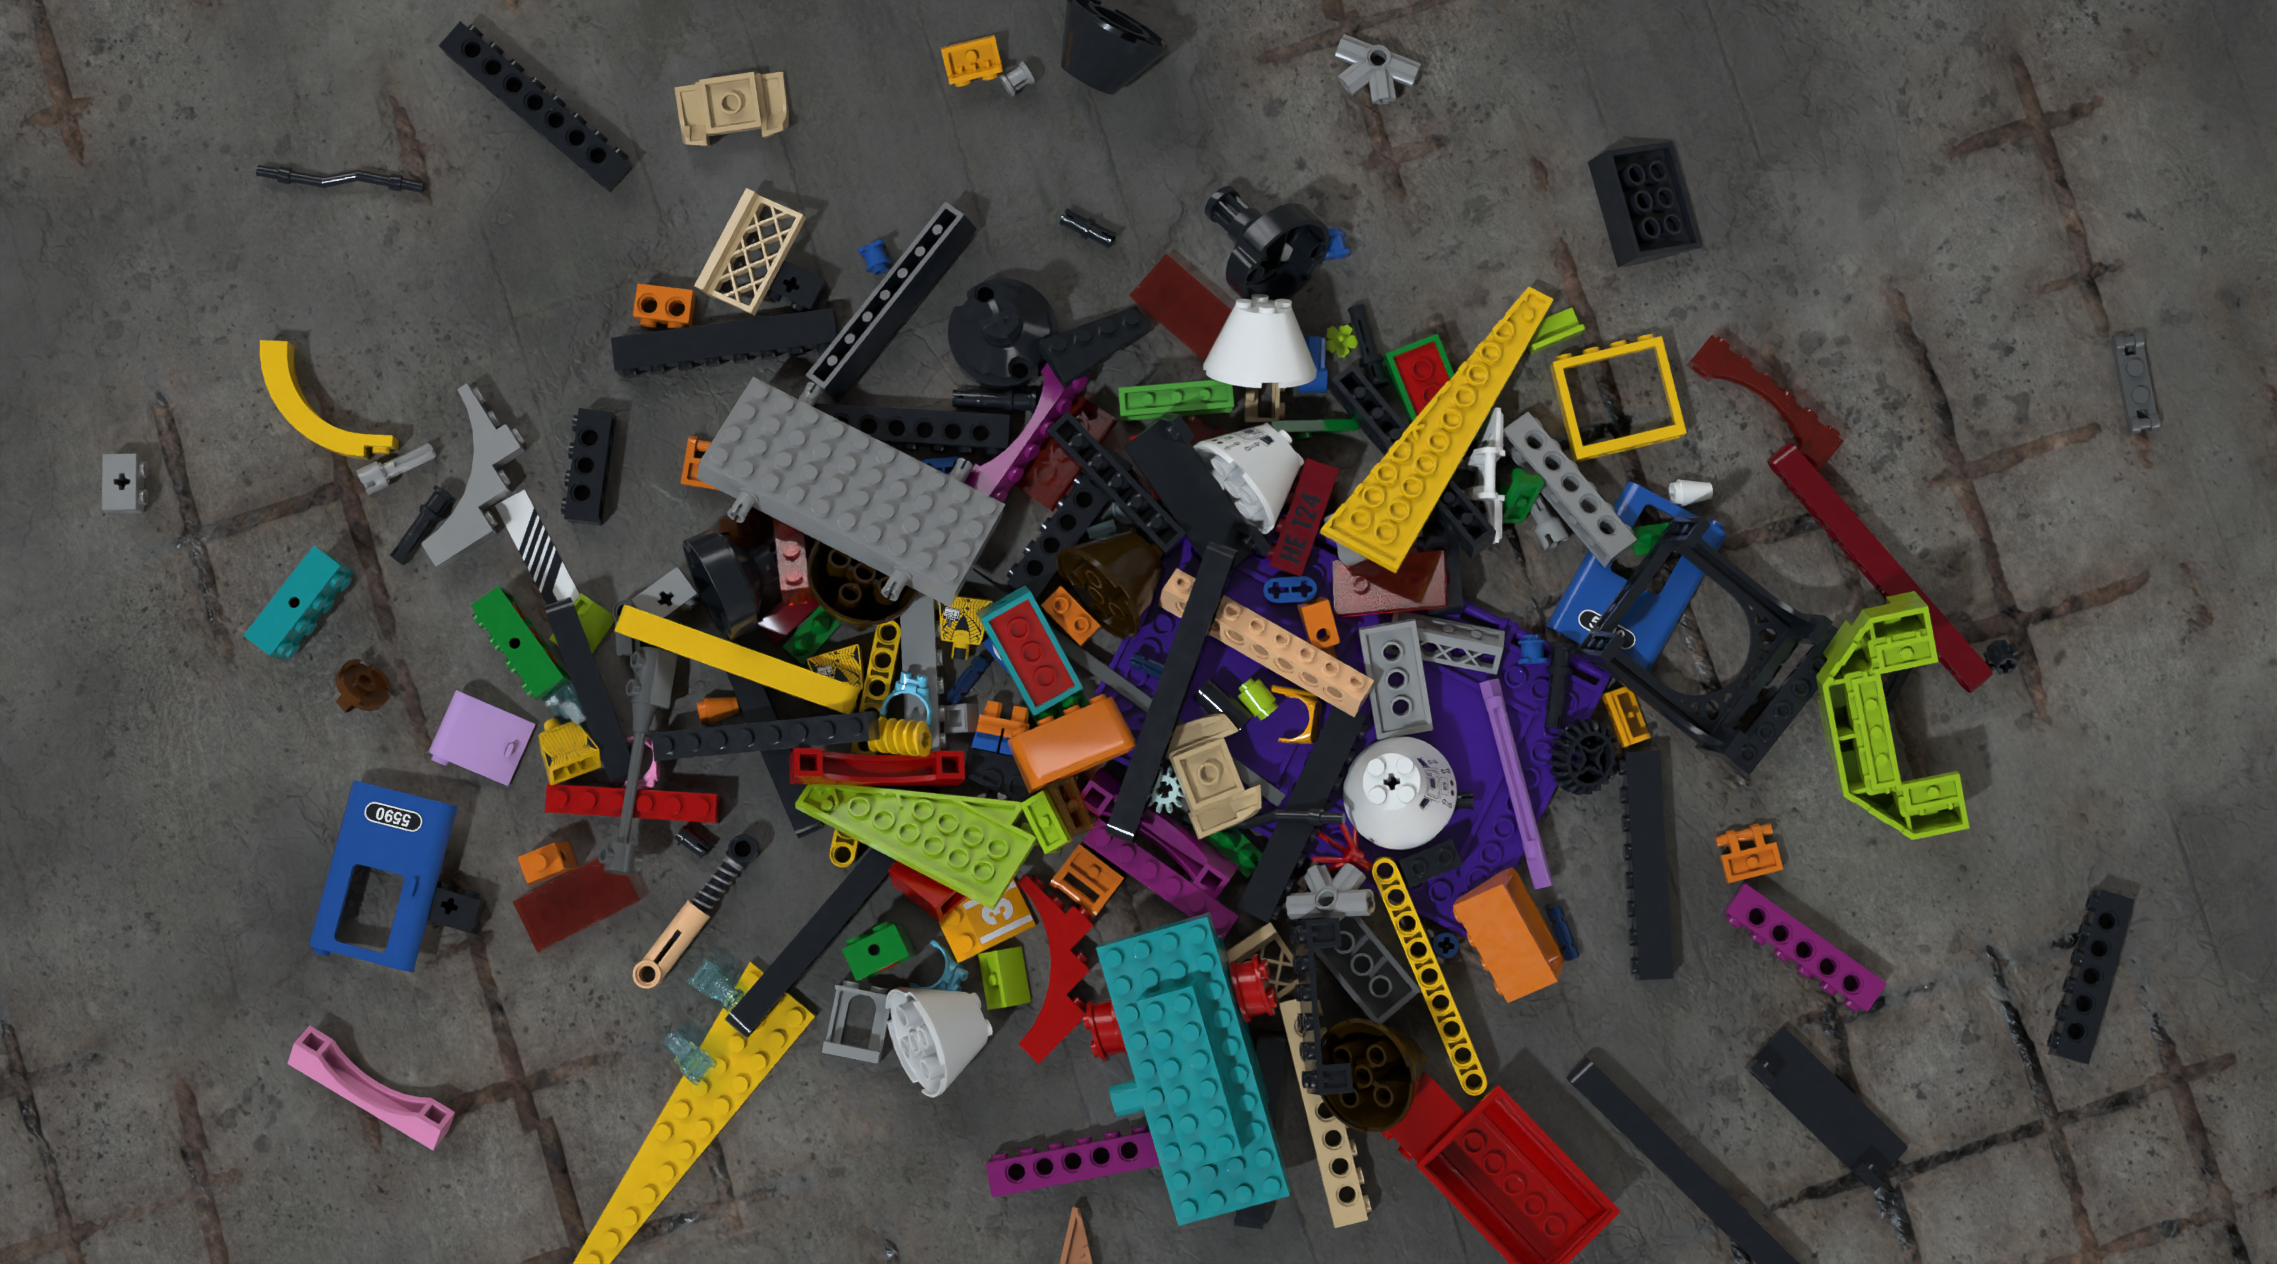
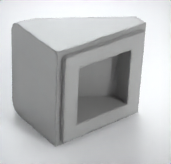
[944,704,978,734]

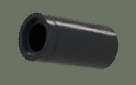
[1192,678,1253,736]

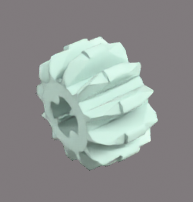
[1148,765,1185,813]

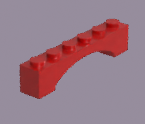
[789,748,965,787]
[545,784,721,824]

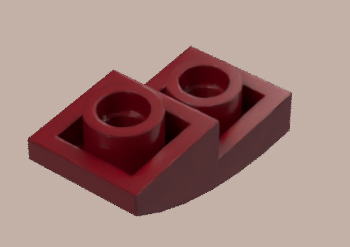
[758,582,819,643]

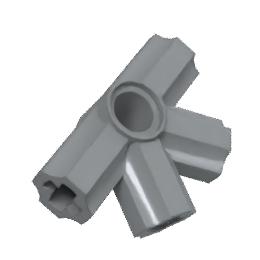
[1335,34,1421,105]
[1286,863,1375,920]

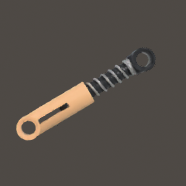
[632,835,760,989]

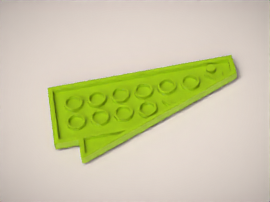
[795,784,1036,910]

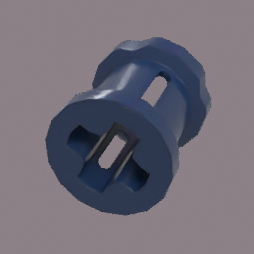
[1431,933,1459,958]

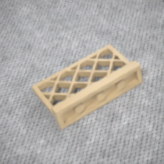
[694,188,807,316]
[1226,922,1298,998]

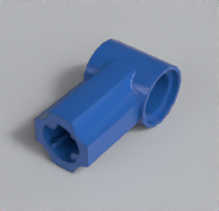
[1298,336,1327,393]

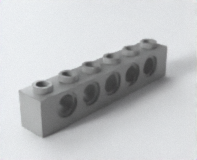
[1503,412,1637,568]

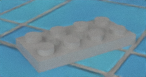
[1358,618,1433,740]

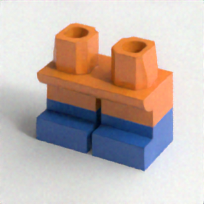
[972,700,1031,757]

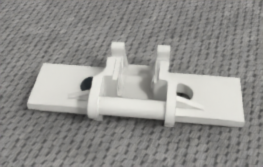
[1458,408,1505,544]

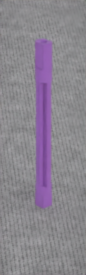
[1479,678,1554,890]

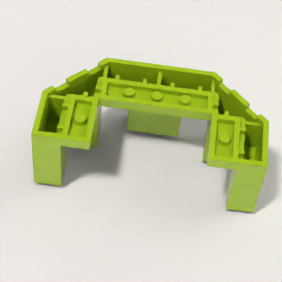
[1816,591,1970,840]

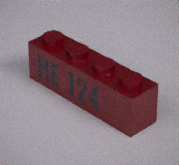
[1266,458,1339,577]

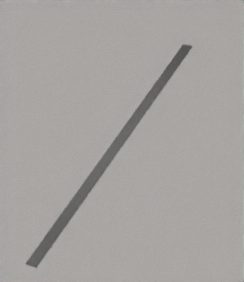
[965,570,1286,807]

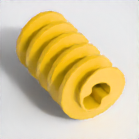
[868,717,932,757]

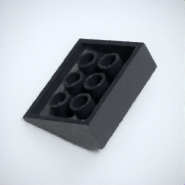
[1588,141,1702,268]

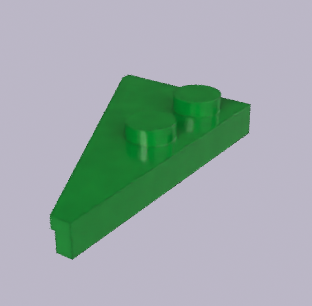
[1263,419,1359,441]

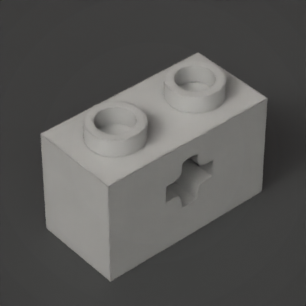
[102,454,148,513]
[632,567,700,622]

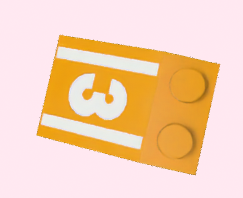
[938,879,1036,963]

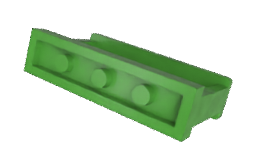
[1118,380,1234,421]

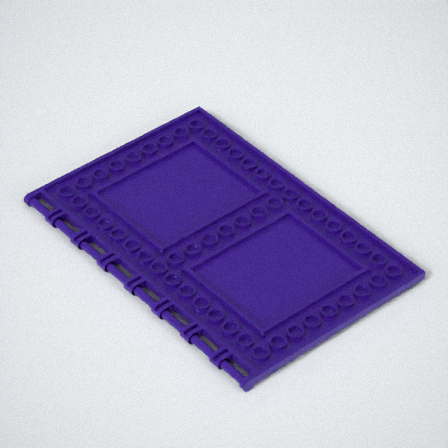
[1090,509,1611,939]

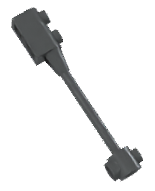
[598,647,678,875]

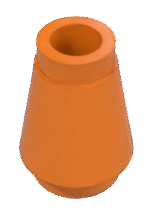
[696,696,739,725]

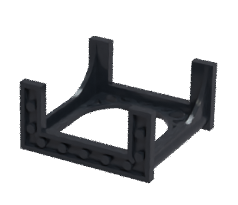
[1574,517,1833,761]

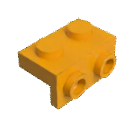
[940,35,1003,87]

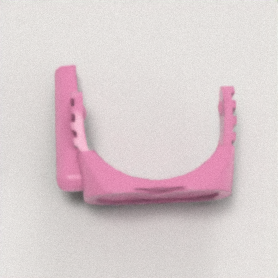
[617,736,661,790]

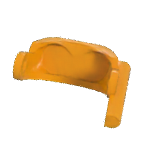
[1271,685,1322,744]

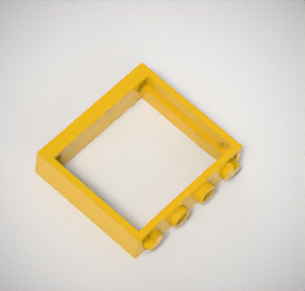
[1550,334,1687,463]

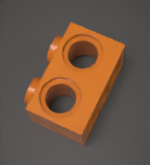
[633,283,697,330]
[1041,586,1101,648]

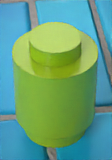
[1237,678,1279,721]

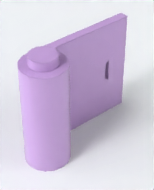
[428,690,536,786]

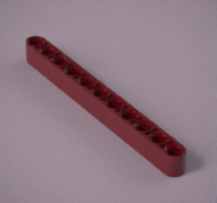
[1767,442,1993,694]

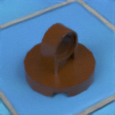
[718,500,773,550]
[335,659,390,713]

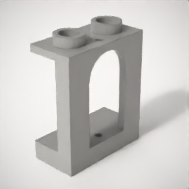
[822,980,891,1064]

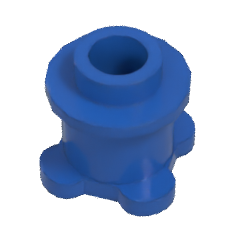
[1323,228,1351,261]
[858,239,892,275]
[1518,635,1548,665]

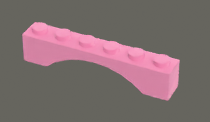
[287,1025,455,1150]

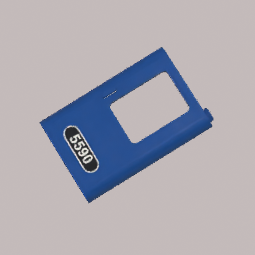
[1545,481,1727,672]
[309,780,458,972]

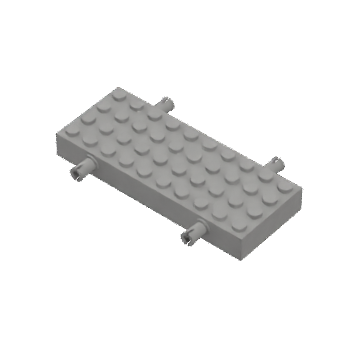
[697,377,1005,607]

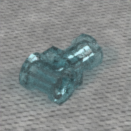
[687,957,744,1012]
[663,1028,717,1086]

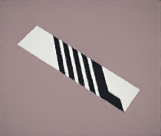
[495,489,580,605]

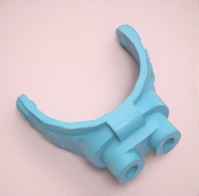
[880,671,933,727]
[909,940,969,991]

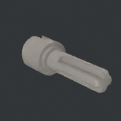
[356,443,436,495]
[1530,493,1570,551]

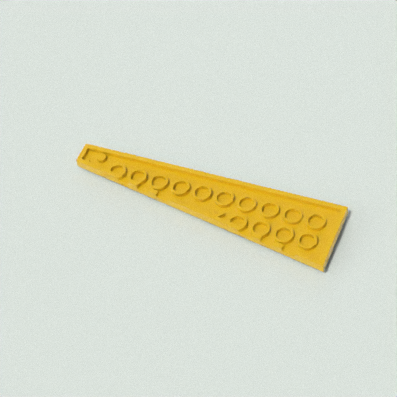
[1320,287,1554,573]
[573,962,816,1264]

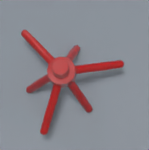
[1312,823,1373,872]

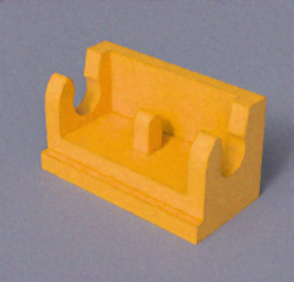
[1601,687,1651,749]

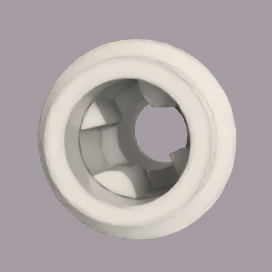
[1669,479,1713,507]

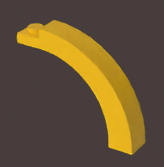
[260,340,399,460]

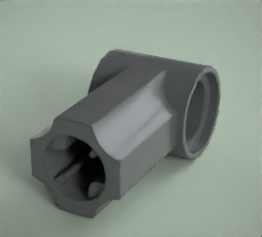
[612,600,642,657]

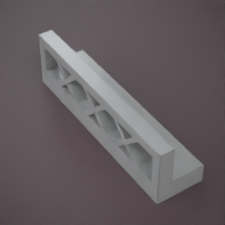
[1385,610,1505,675]

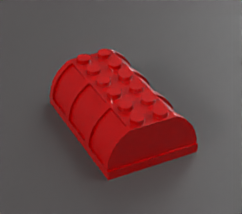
[1415,1084,1621,1264]

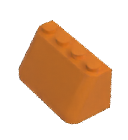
[1007,694,1136,794]
[1453,867,1564,1003]

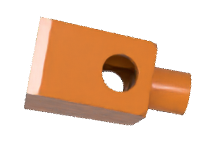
[1297,596,1340,660]
[517,841,579,887]

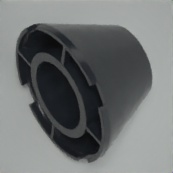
[1061,0,1168,95]

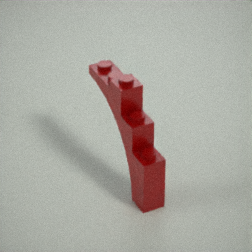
[1017,874,1094,1064]

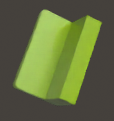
[1527,307,1585,356]
[549,593,615,653]
[1020,790,1073,855]
[978,947,1031,1010]

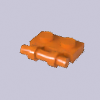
[1715,823,1784,883]

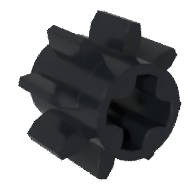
[1983,639,2021,675]

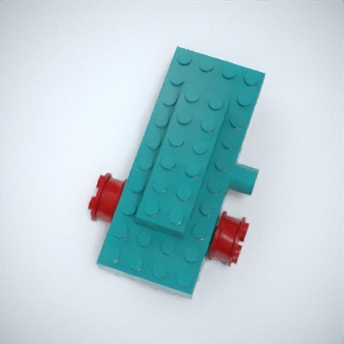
[1082,912,1292,1226]

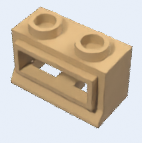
[1245,383,1285,426]

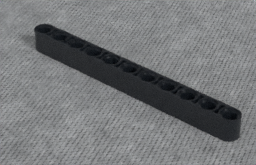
[1106,540,1238,844]
[725,786,940,1039]
[1566,1057,1800,1264]

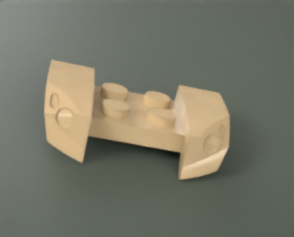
[674,72,789,147]
[1166,713,1261,840]

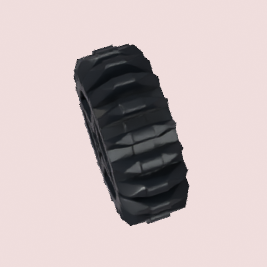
[1546,719,1620,795]

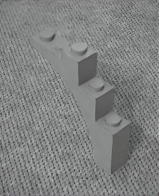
[421,383,526,570]

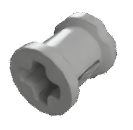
[999,61,1035,97]

